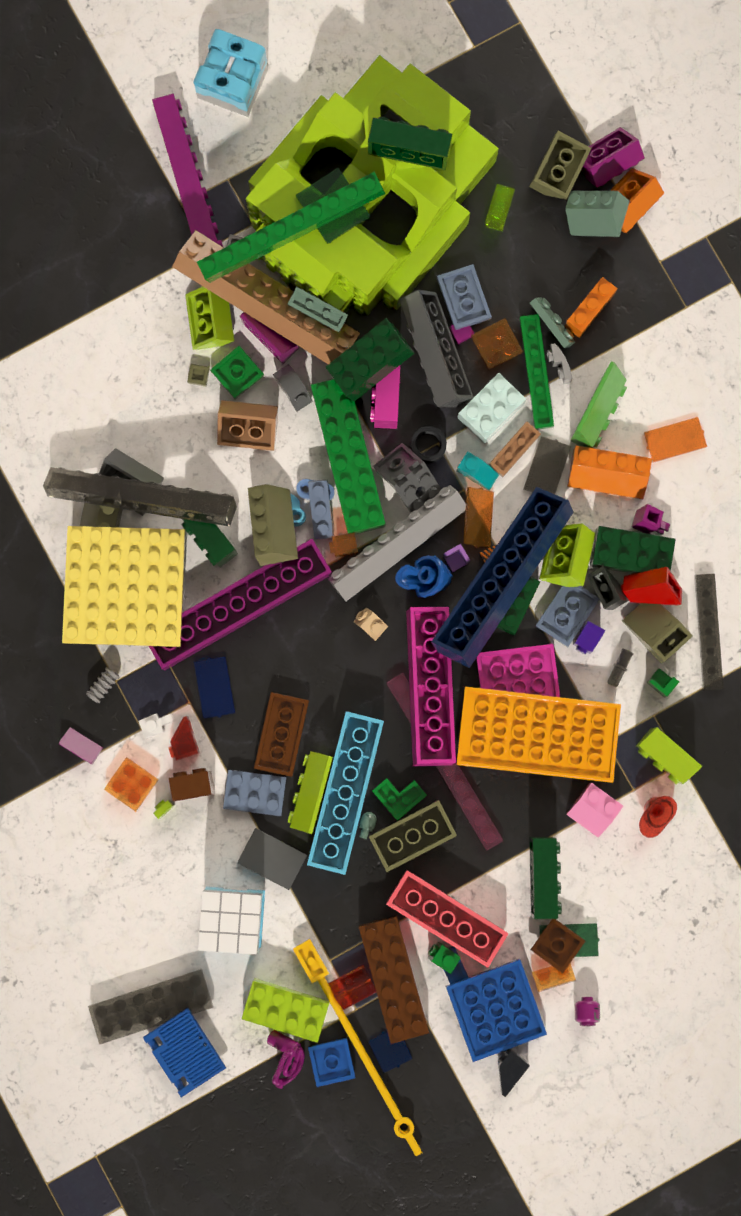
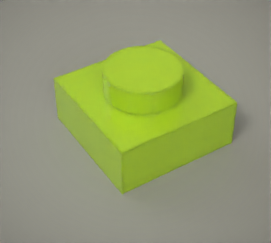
[153,800,175,819]

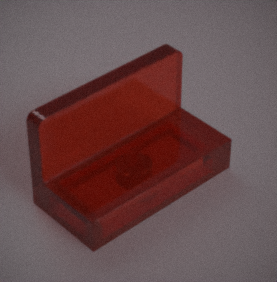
[329,965,376,1010]

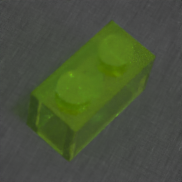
[485,184,515,232]

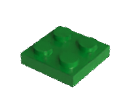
[210,346,264,400]

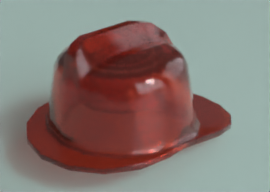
[639,796,677,838]

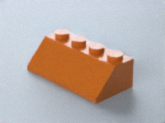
[567,446,652,500]

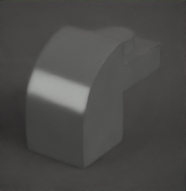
[273,364,313,412]

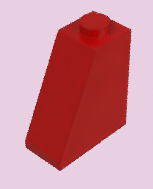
[621,567,682,605]

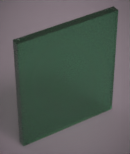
[295,168,370,244]

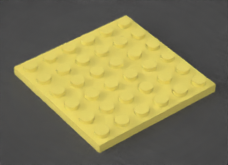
[62,526,186,647]

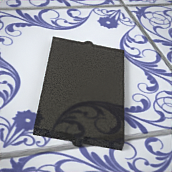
[523,436,571,494]

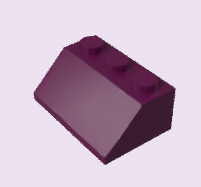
[581,127,645,187]
[240,312,299,364]

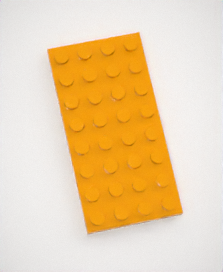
[456,687,621,783]

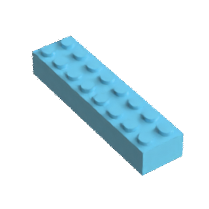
[307,711,384,875]

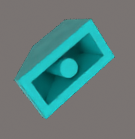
[457,451,499,491]

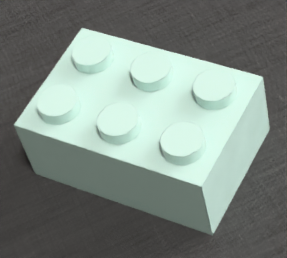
[458,373,526,444]

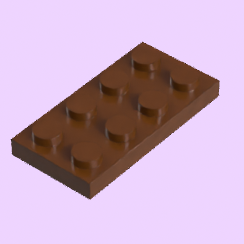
[254,692,309,777]

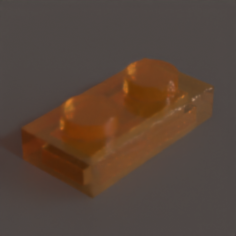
[532,963,576,992]

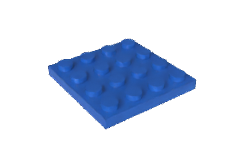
[446,959,547,1062]

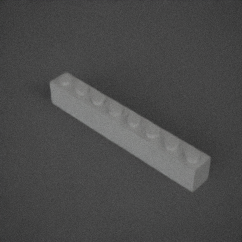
[328,485,468,601]

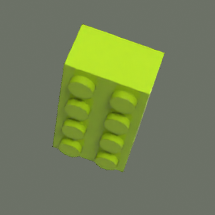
[242,978,329,1043]

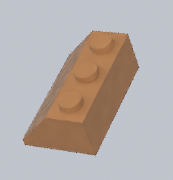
[217,400,278,451]

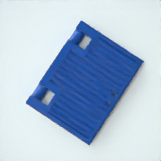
[143,1008,226,1098]

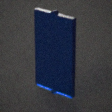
[194,657,235,719]

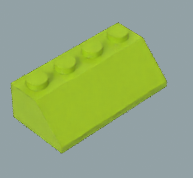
[288,751,334,834]

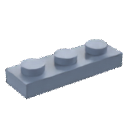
[308,479,334,540]

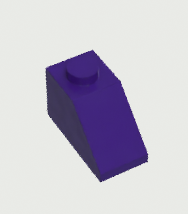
[573,621,606,655]

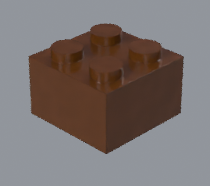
[169,768,215,802]

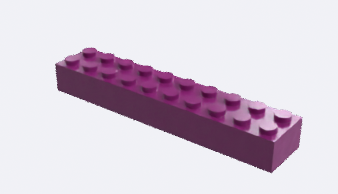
[149,539,332,671]

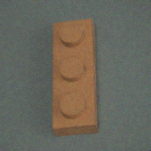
[489,422,541,477]

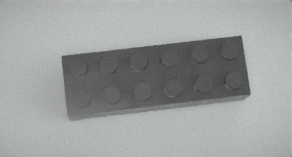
[399,290,474,407]

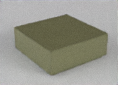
[187,364,210,387]

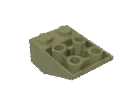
[622,603,693,663]

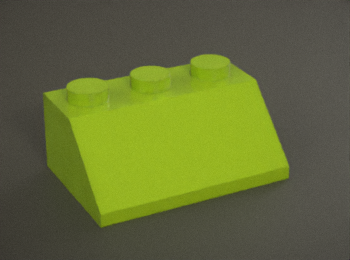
[185,286,234,350]
[539,523,596,587]
[636,727,702,785]

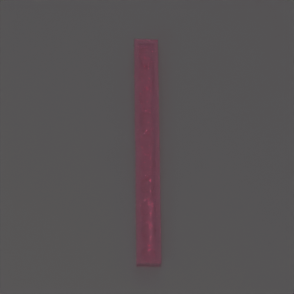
[386,673,503,851]

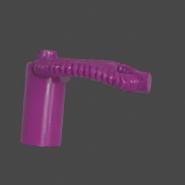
[267,1030,305,1089]

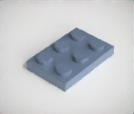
[437,264,492,330]
[536,586,600,648]
[223,770,287,816]

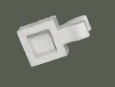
[139,713,175,739]

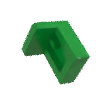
[428,942,461,974]

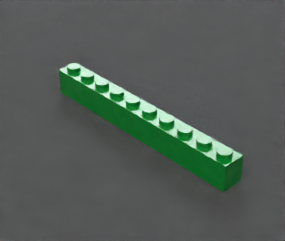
[197,171,386,283]

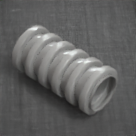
[86,667,120,703]

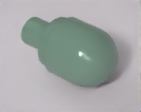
[359,812,377,839]

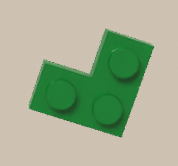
[372,778,427,821]

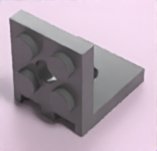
[373,443,441,513]

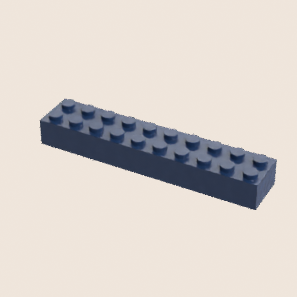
[431,487,574,668]

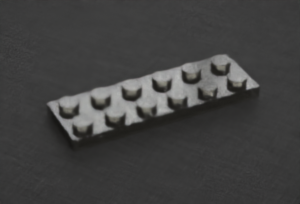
[88,969,214,1045]

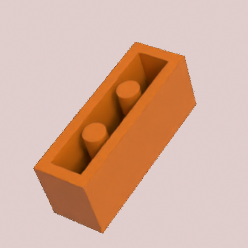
[565,277,618,338]

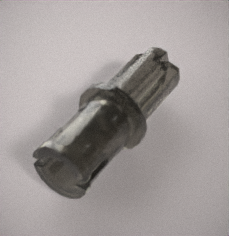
[607,648,634,687]

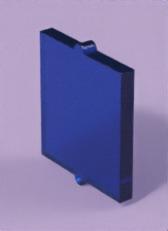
[368,1032,413,1073]

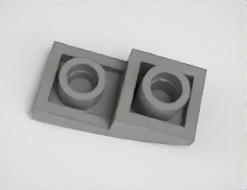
[547,343,573,384]

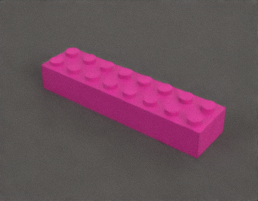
[406,607,456,766]

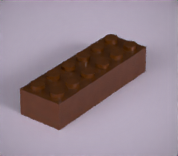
[359,915,429,1044]

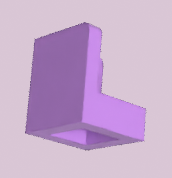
[443,544,470,573]

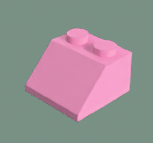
[566,783,623,838]

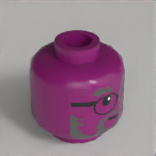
[575,997,601,1026]

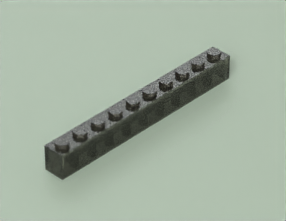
[43,467,237,527]

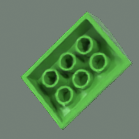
[570,361,627,448]

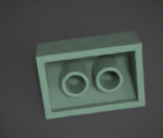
[565,191,630,237]

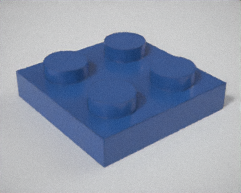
[308,1038,356,1087]

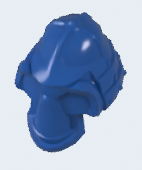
[395,555,453,598]

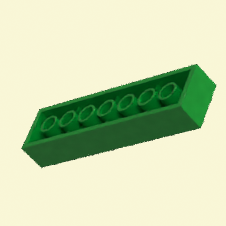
[311,379,386,536]

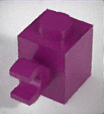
[631,504,670,535]

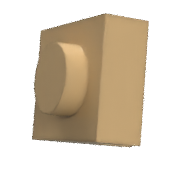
[354,608,388,641]

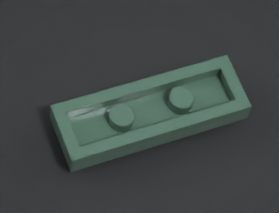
[288,287,348,332]
[530,297,575,348]

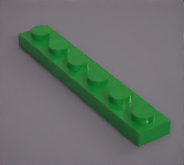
[519,314,554,430]

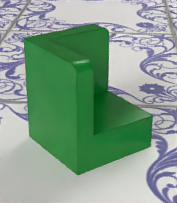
[646,668,679,698]

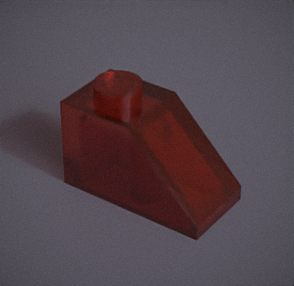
[168,716,200,761]

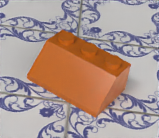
[610,168,664,233]

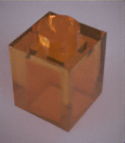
[329,533,358,558]

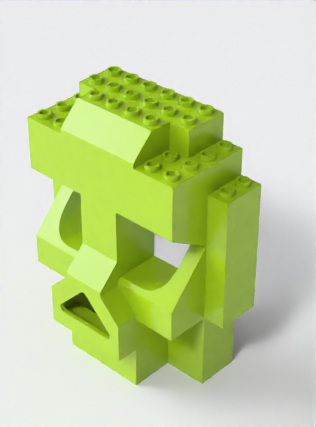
[246,55,499,316]

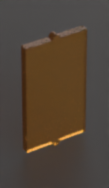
[644,417,707,463]
[464,487,494,548]

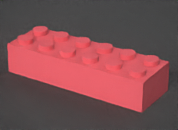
[386,869,509,968]

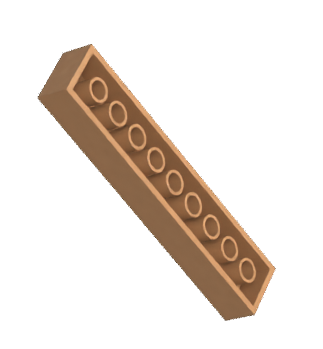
[172,230,360,364]

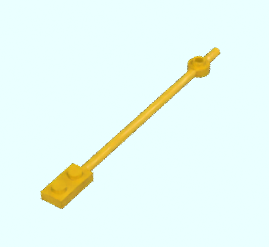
[293,939,422,1156]

